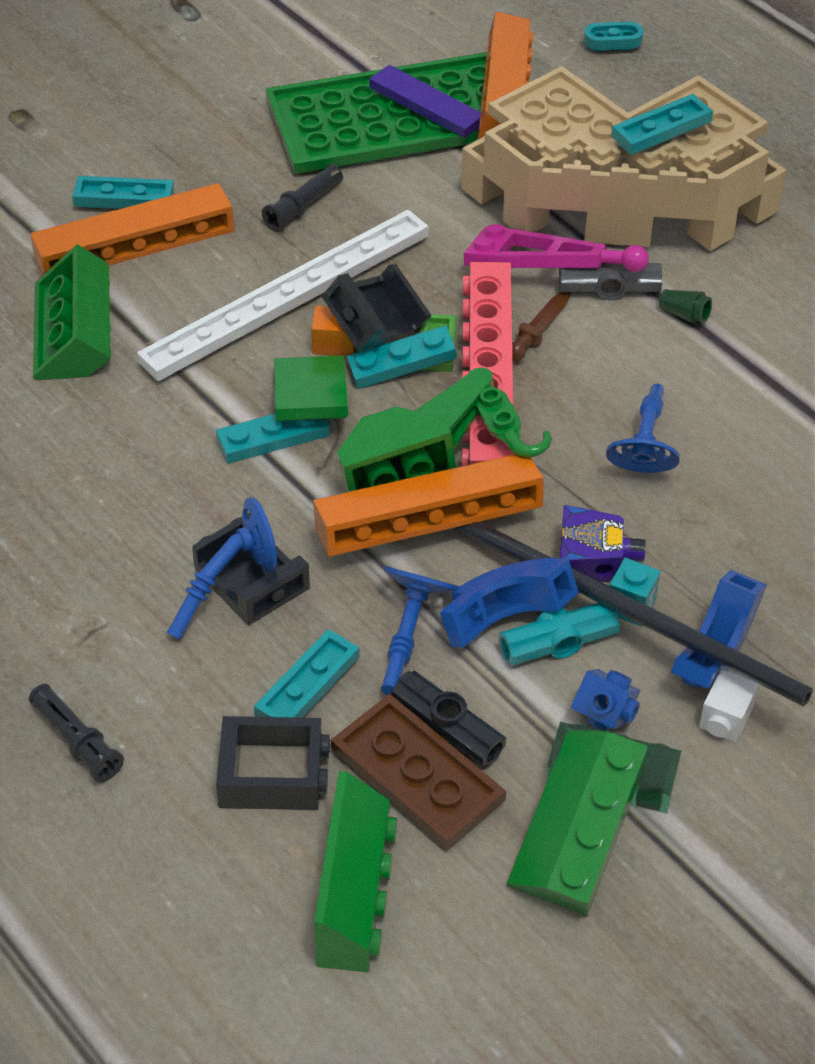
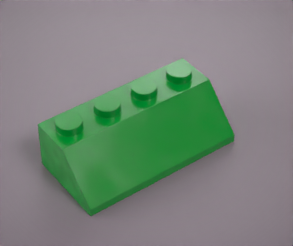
[33,244,111,380]
[507,730,648,917]
[314,771,397,973]

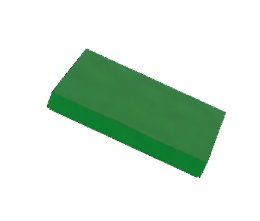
[274,355,348,421]

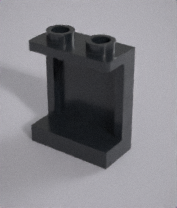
[321,263,431,352]
[192,512,310,626]

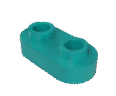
[584,21,644,52]

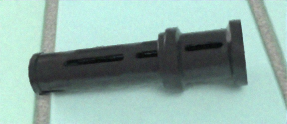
[261,164,343,232]
[28,684,124,782]

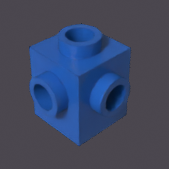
[571,669,641,731]

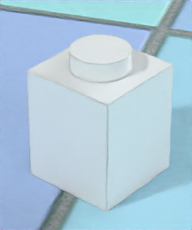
[699,669,759,743]

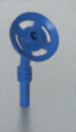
[606,383,680,473]
[166,497,277,640]
[381,566,459,695]

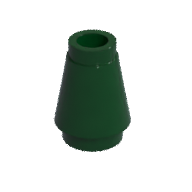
[659,289,712,325]

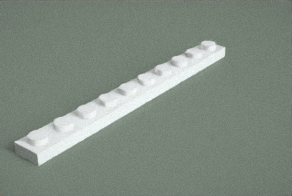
[137,210,429,381]

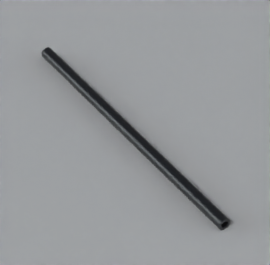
[452,522,813,707]

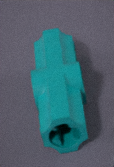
[499,603,620,666]

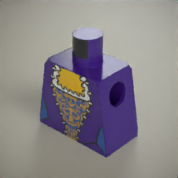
[560,505,646,582]

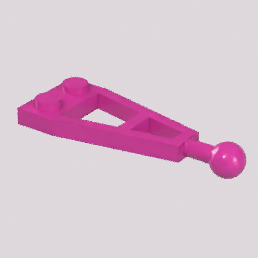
[463,224,649,272]

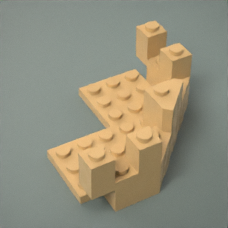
[461,66,787,251]

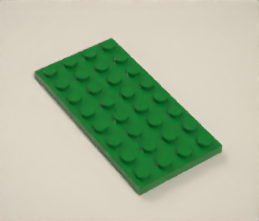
[265,52,487,174]

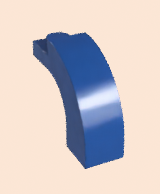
[440,558,579,648]
[671,570,767,689]

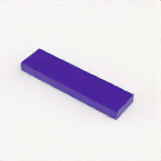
[369,65,480,138]

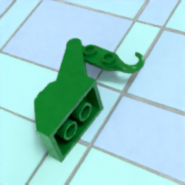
[337,367,552,492]

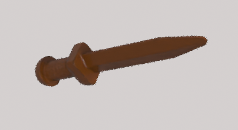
[512,292,572,362]

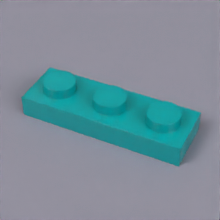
[611,94,713,155]
[72,176,174,209]
[347,325,457,389]
[216,414,330,464]
[254,629,360,718]

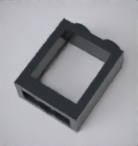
[216,716,330,810]

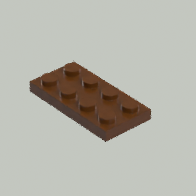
[331,693,506,850]

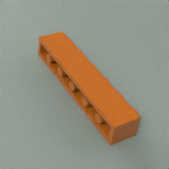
[478,11,534,138]
[30,183,234,275]
[313,455,544,557]

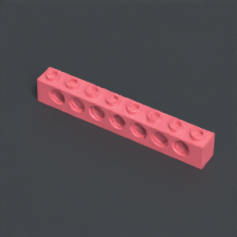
[462,262,514,466]

